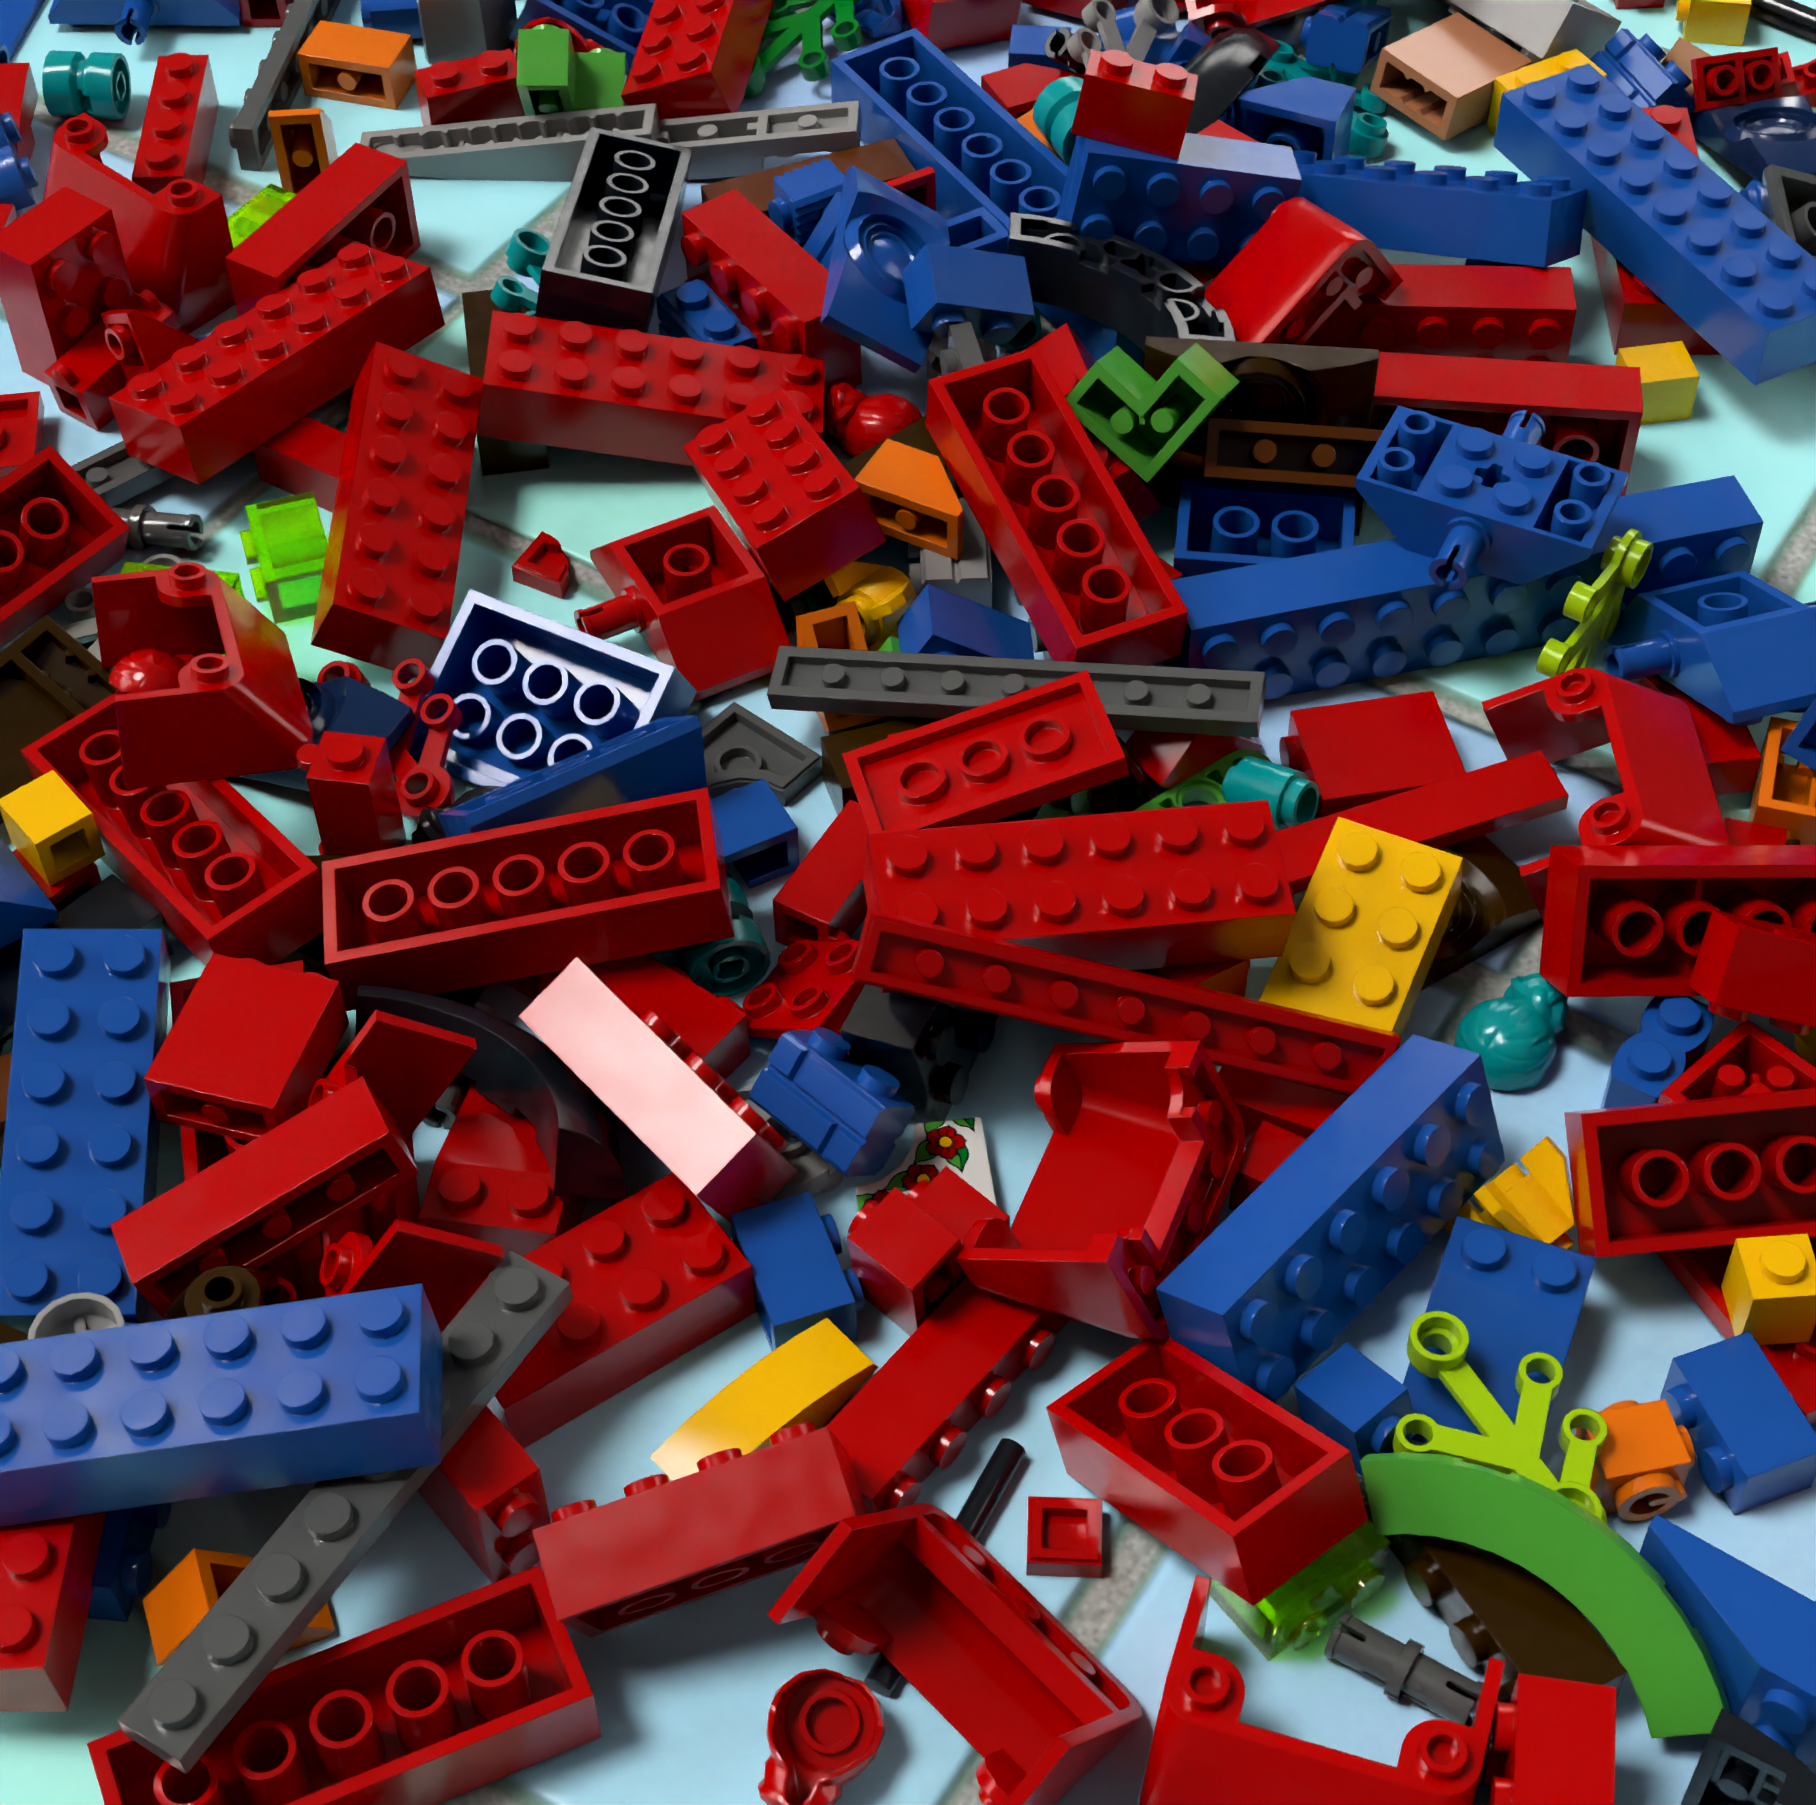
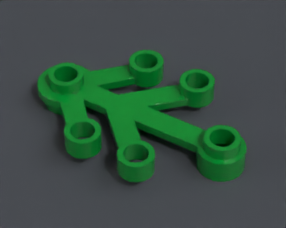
[743,0,864,99]

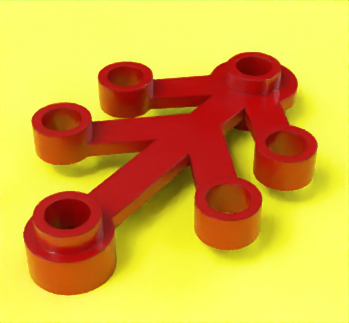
[317,658,463,821]

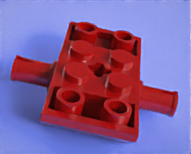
[574,505,791,703]

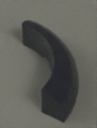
[1183,28,1281,134]
[1006,212,1236,351]
[355,985,625,1199]

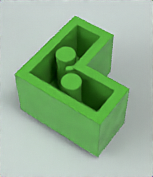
[516,24,629,116]
[1066,342,1240,483]

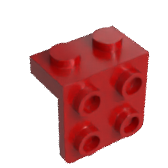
[741,939,865,1055]

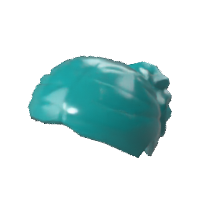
[1454,973,1569,1091]

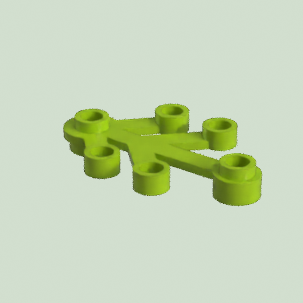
[1536,528,1654,678]
[1393,1311,1608,1525]

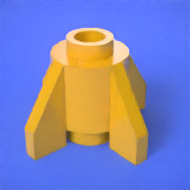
[824,561,917,651]
[1444,1136,1576,1249]

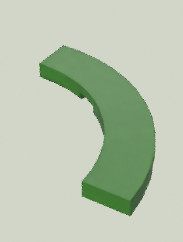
[1360,1452,1731,1739]

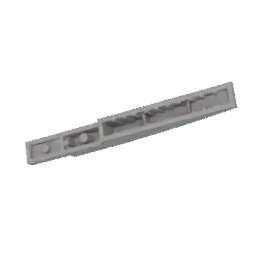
[360,100,862,182]

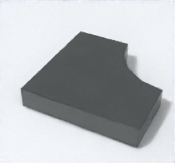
[701,702,823,807]

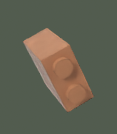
[1370,12,1533,141]

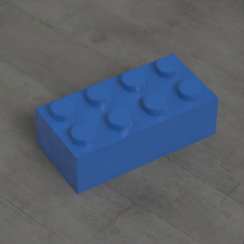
[1057,133,1302,268]

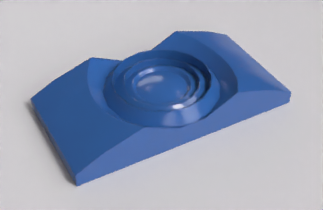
[820,165,950,373]

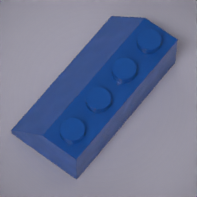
[437,715,707,838]

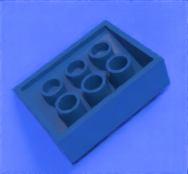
[410,589,697,787]

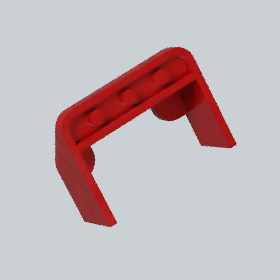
[91,562,314,790]
[1482,668,1732,922]
[307,1010,503,1333]
[767,1503,1142,1805]
[1139,1575,1505,1805]

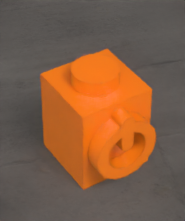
[1575,1399,1695,1521]

